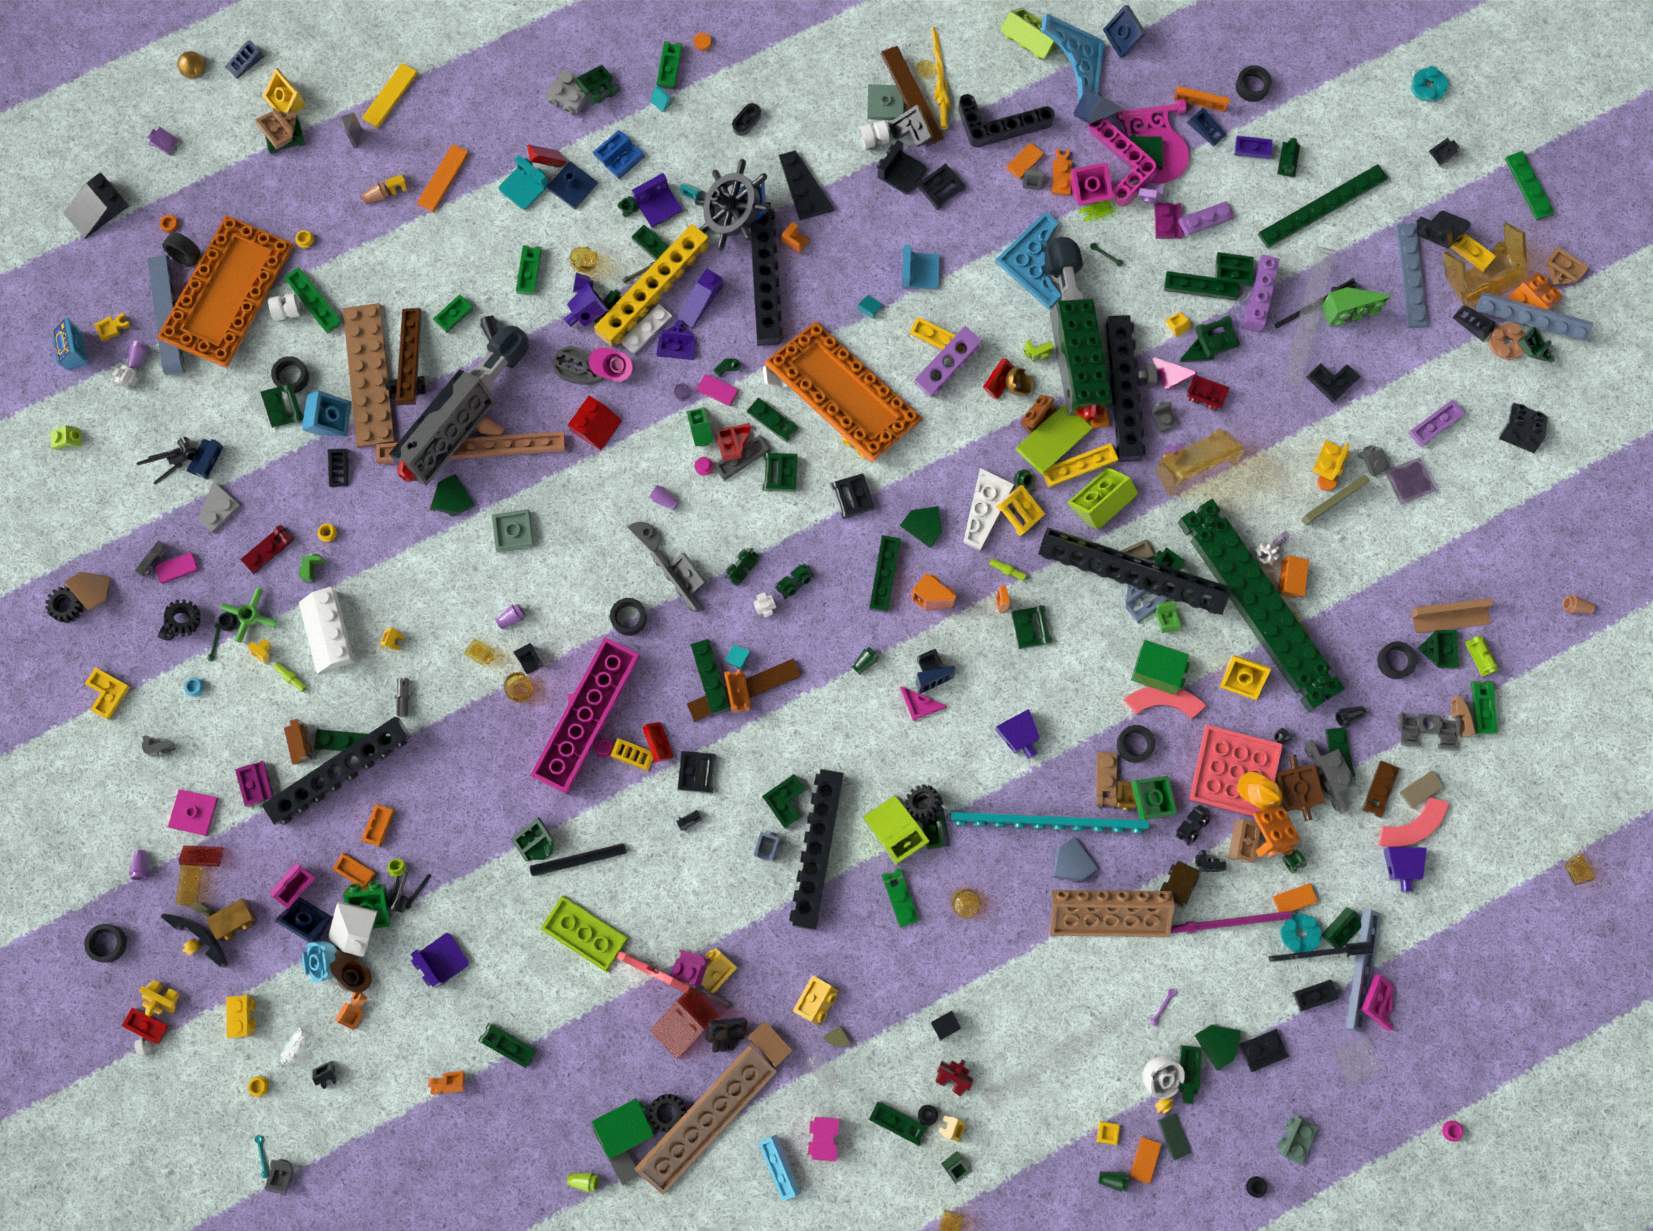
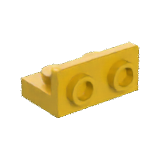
[1312,440,1350,481]
[702,948,737,998]
[793,975,838,1026]
[226,994,256,1038]

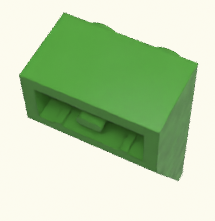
[1321,287,1390,327]

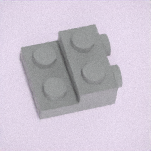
[545,69,591,115]

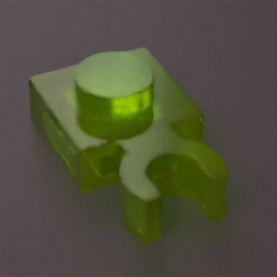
[1079,200,1114,222]

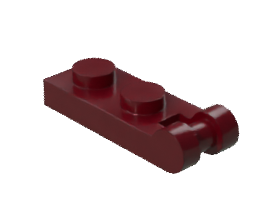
[240,525,294,574]

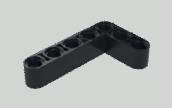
[958,94,1055,148]

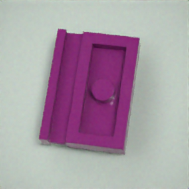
[1154,203,1183,239]
[235,760,274,807]
[670,950,710,987]

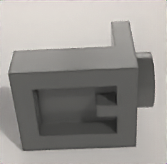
[1151,402,1178,433]

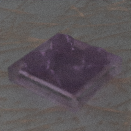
[1384,457,1436,505]

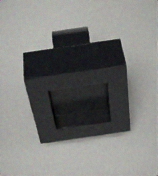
[312,1061,336,1089]

